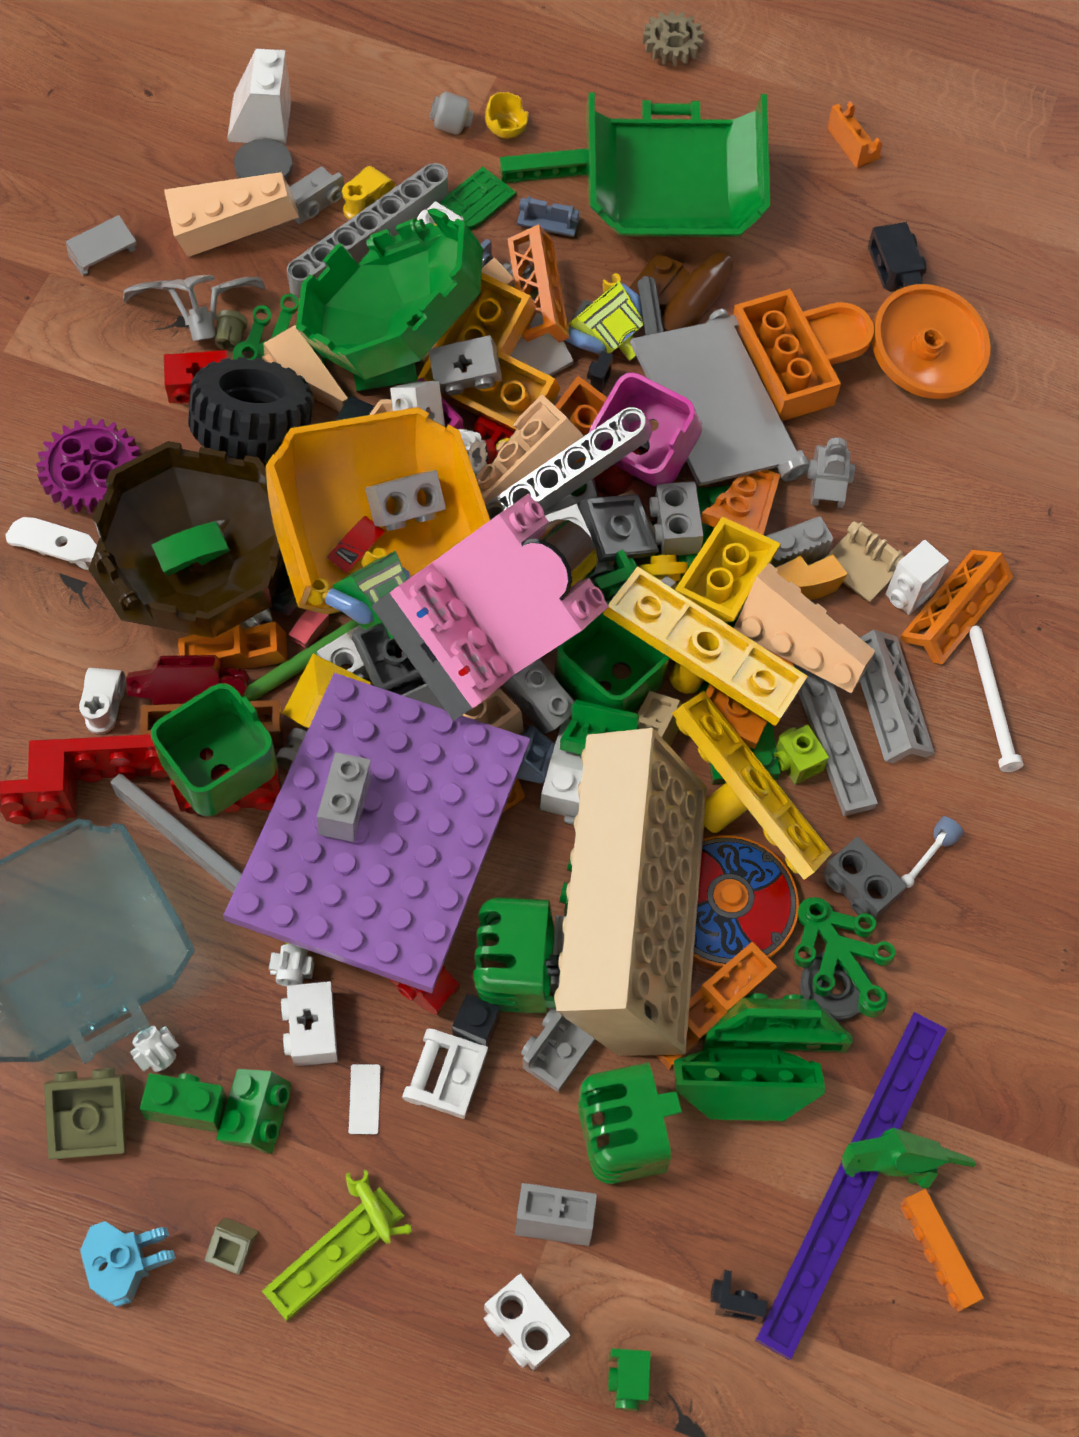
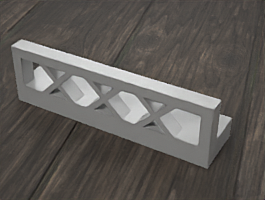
[860,629,935,764]

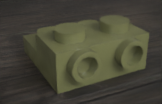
[44,1068,127,1160]

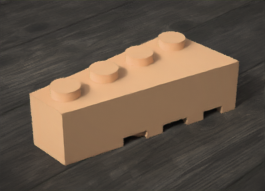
[164,172,299,257]
[734,563,875,693]

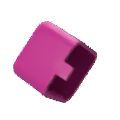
[589,372,703,487]

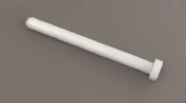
[969,626,1024,772]

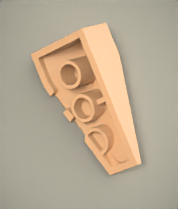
[476,395,584,504]

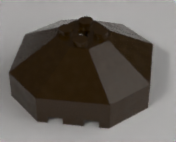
[88,441,285,638]

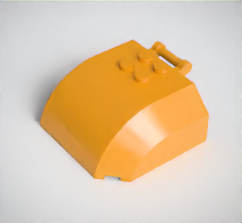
[266,407,490,614]

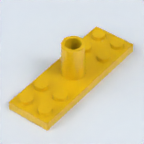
[603,566,808,726]
[672,691,832,880]

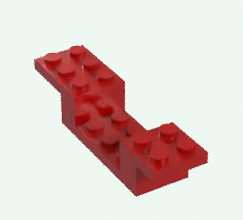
[0,734,282,824]

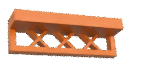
[507,224,570,343]
[900,550,1014,664]

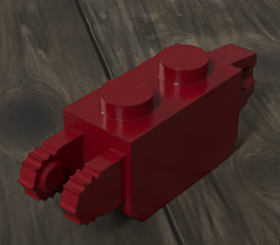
[126,655,250,705]

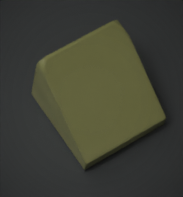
[204,1218,258,1275]

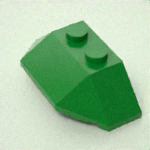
[703,993,853,1053]
[673,1048,825,1121]

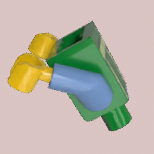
[307,548,411,639]

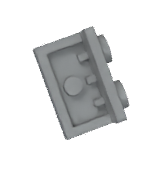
[521,1008,596,1093]

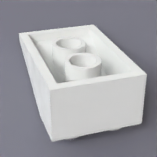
[540,718,583,817]

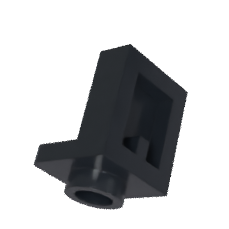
[710,1270,767,1323]

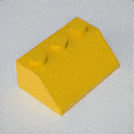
[675,516,781,622]

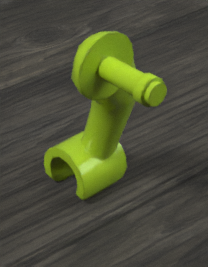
[346,1170,412,1244]

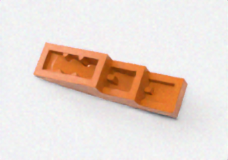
[655,942,777,1070]

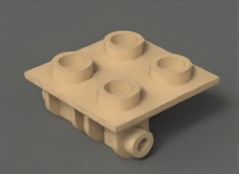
[825,521,905,603]

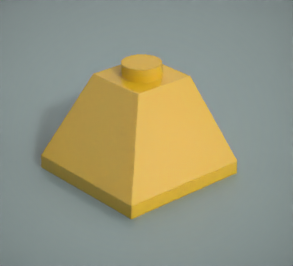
[282,653,373,728]

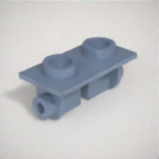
[517,196,581,237]

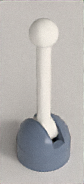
[901,816,964,888]

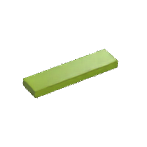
[262,1187,404,1322]

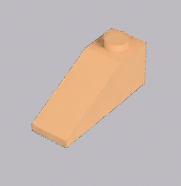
[262,325,348,413]

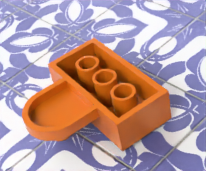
[733,289,874,421]

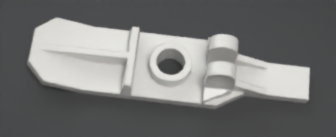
[5,517,97,570]

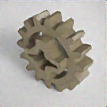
[643,10,704,66]

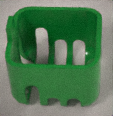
[473,898,556,1014]
[578,1062,682,1184]

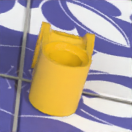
[342,166,396,220]

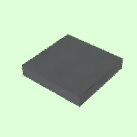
[579,494,659,562]

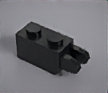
[867,222,926,292]

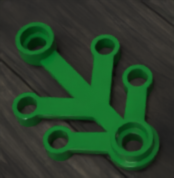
[233,294,327,364]
[793,897,896,1017]

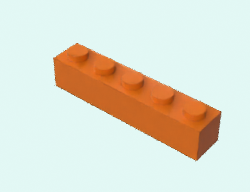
[901,1188,984,1312]

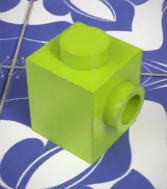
[774,725,829,785]

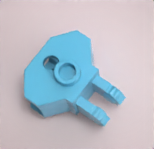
[80,1221,176,1307]

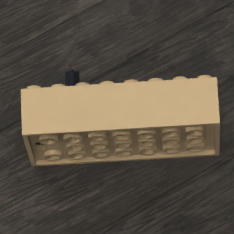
[545,728,707,1056]

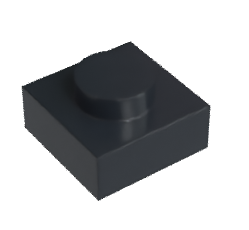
[587,351,613,393]

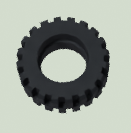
[188,357,314,463]

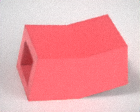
[288,610,329,649]

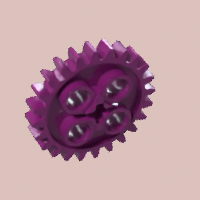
[36,418,141,514]

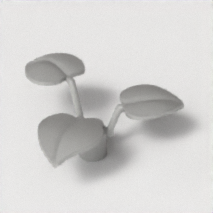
[123,275,265,341]

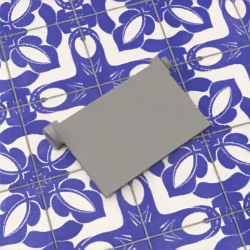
[630,309,809,486]

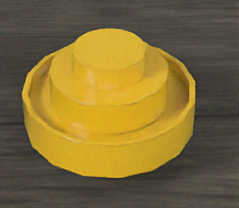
[640,555,688,582]

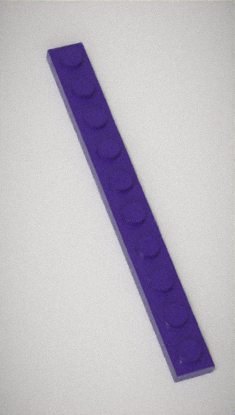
[755,1012,947,1360]

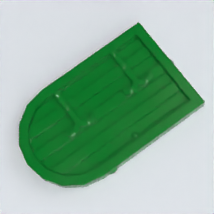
[441,166,517,230]

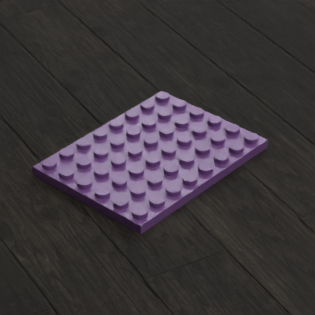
[223,673,530,993]

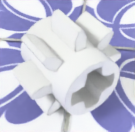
[269,944,314,987]
[130,1026,179,1072]

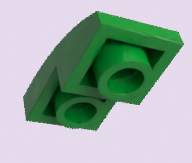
[152,521,230,576]

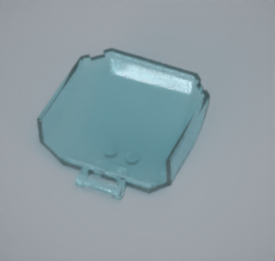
[0,819,195,1064]

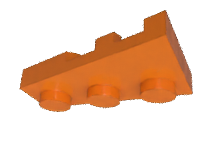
[701,470,780,535]

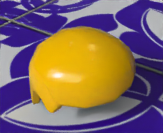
[485,92,529,139]

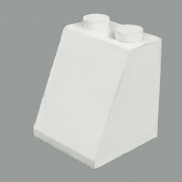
[228,49,291,145]

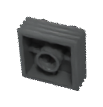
[352,623,422,692]

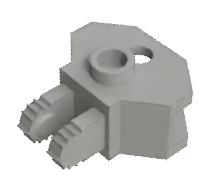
[808,437,855,508]

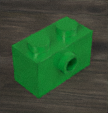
[139,1073,227,1133]

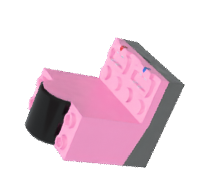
[371,494,609,721]

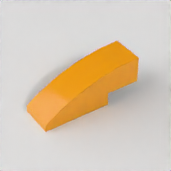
[776,554,848,600]

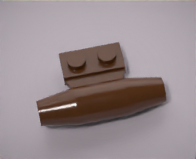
[629,251,734,332]

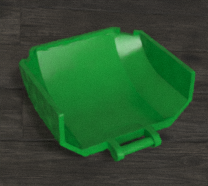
[586,92,770,237]

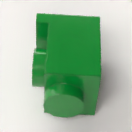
[608,1348,650,1411]

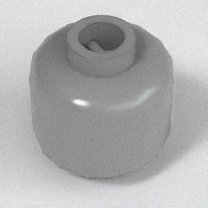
[429,92,474,135]

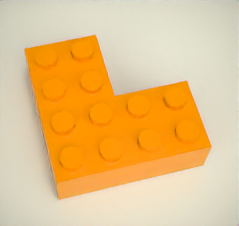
[417,272,561,432]

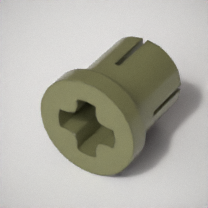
[215,310,248,351]

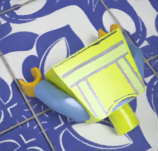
[564,273,644,361]

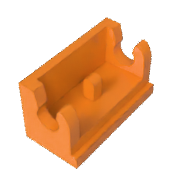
[827,101,882,168]

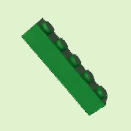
[499,148,587,183]

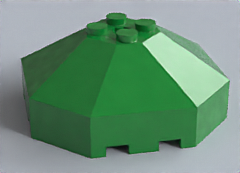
[296,208,483,380]

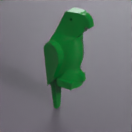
[842,1128,976,1189]

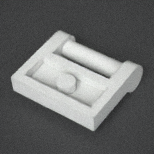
[402,1029,488,1119]

